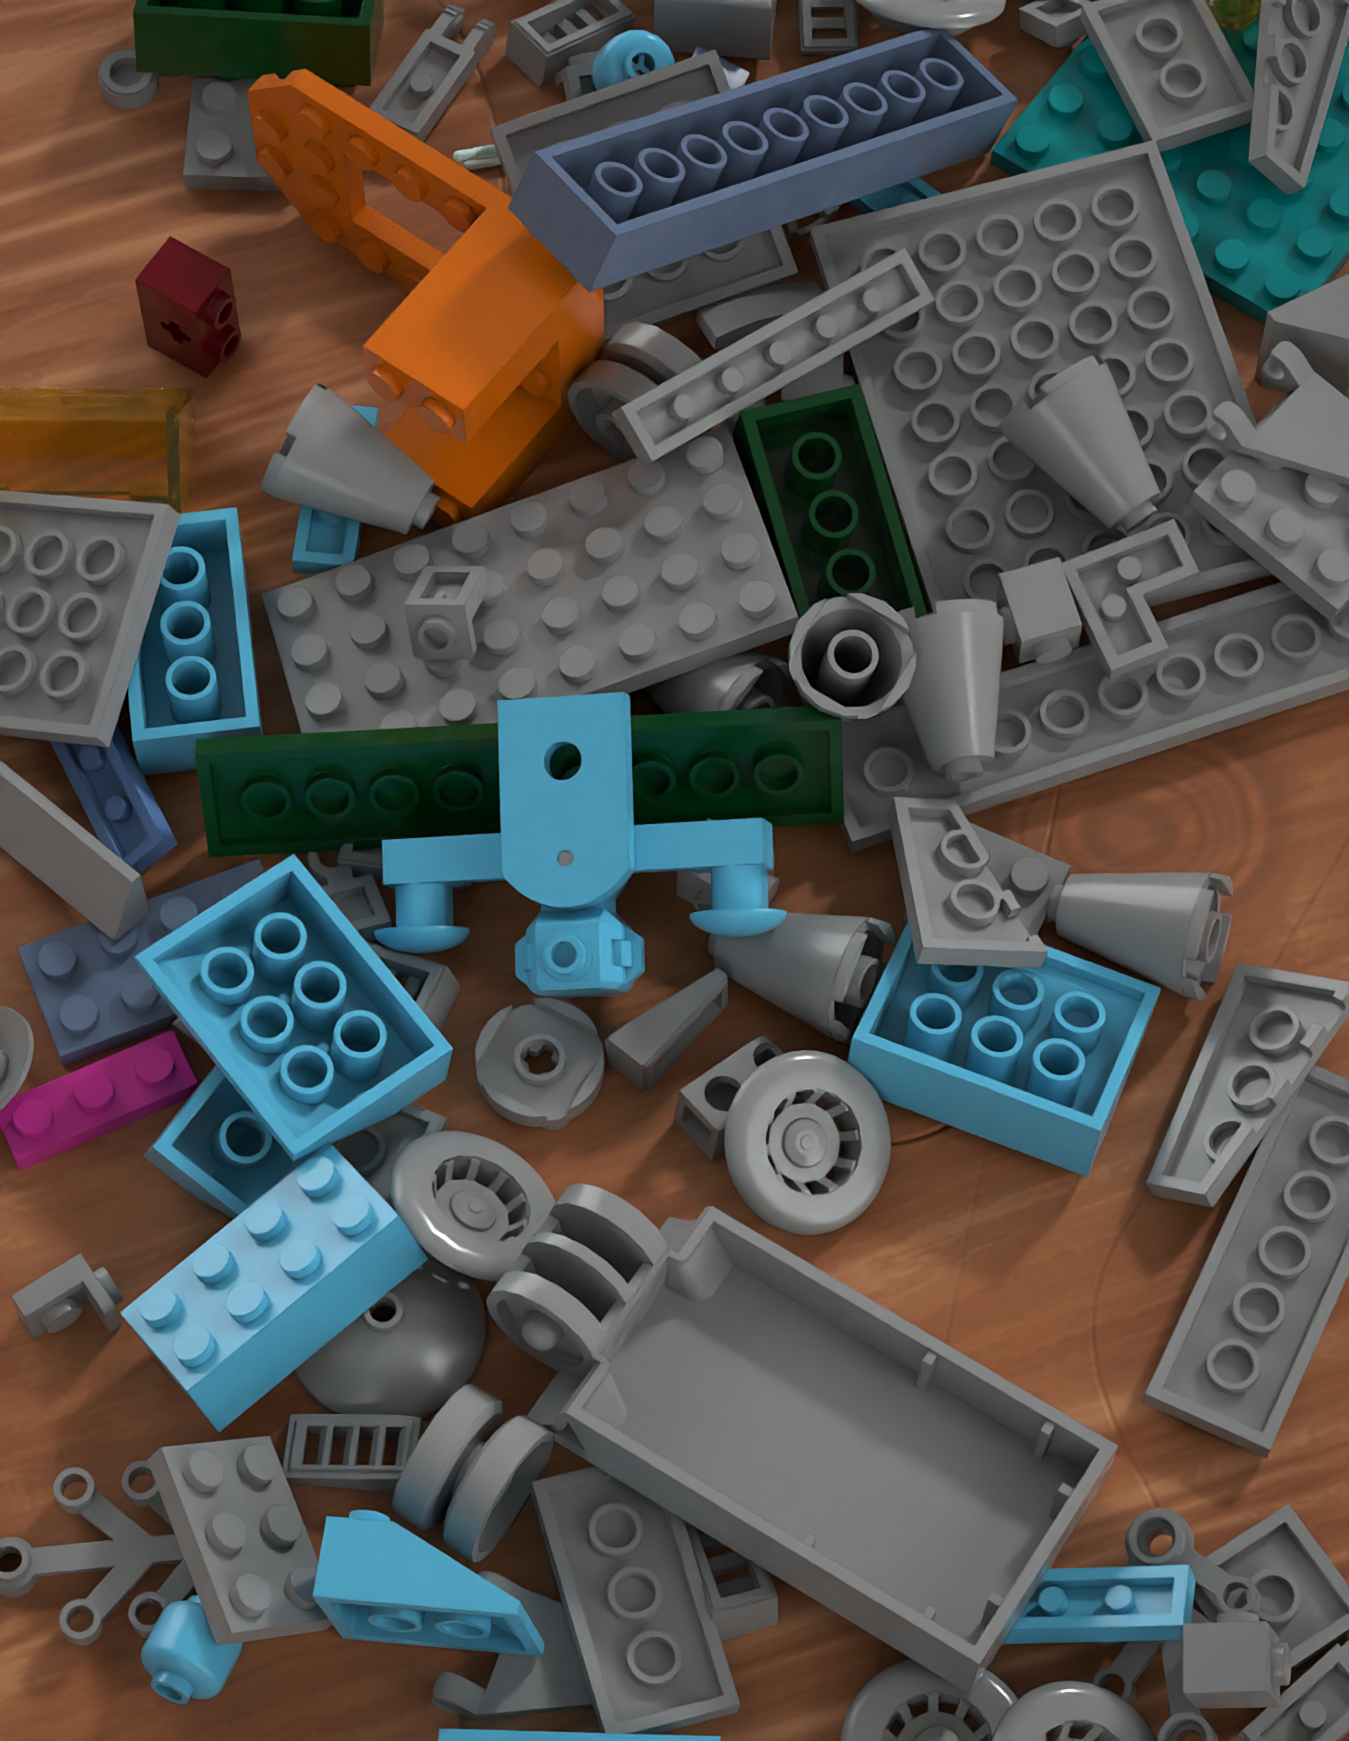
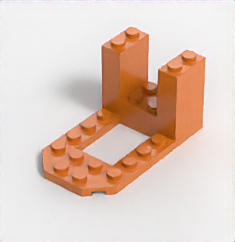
[247,69,605,528]

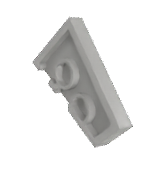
[888,797,1048,968]

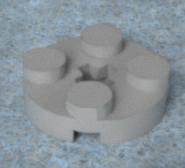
[475,998,605,1130]

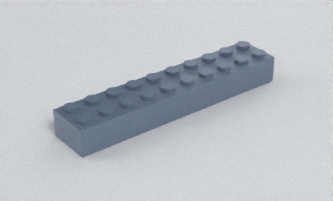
[508,28,1018,292]

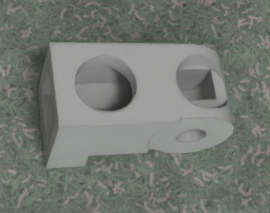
[673,1035,784,1161]

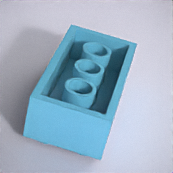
[128,507,263,776]
[120,1141,428,1432]

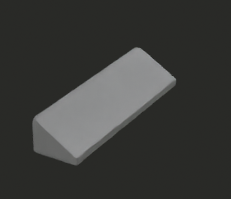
[0,760,150,940]

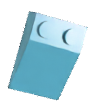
[312,1510,545,1657]

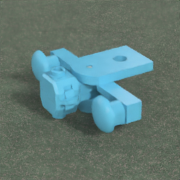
[374,692,787,999]

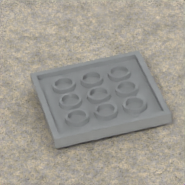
[490,49,798,345]
[0,490,180,747]

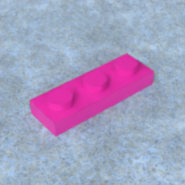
[0,1029,199,1171]

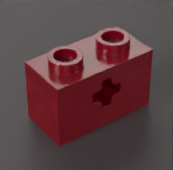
[135,236,241,378]

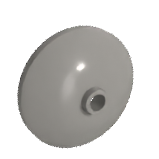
[294,1245,487,1420]

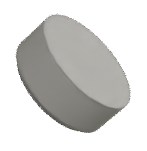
[98,50,159,110]

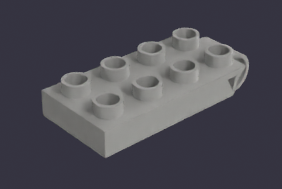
[486,1183,1118,1694]

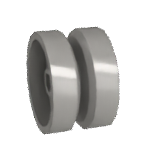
[567,321,710,464]
[392,1384,554,1562]

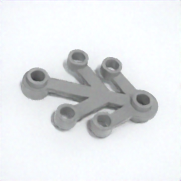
[0,1461,195,1646]
[1091,1508,1261,1741]

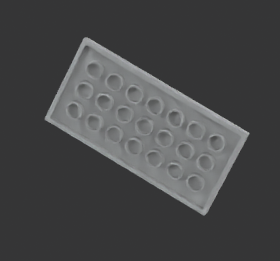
[262,425,799,733]

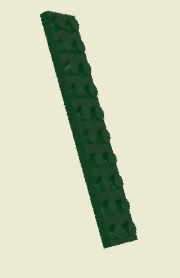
[195,706,844,857]

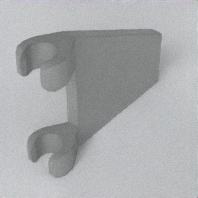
[1204,341,1349,486]
[432,1570,593,1719]

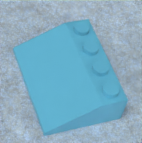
[134,854,453,1161]
[847,921,1161,1177]

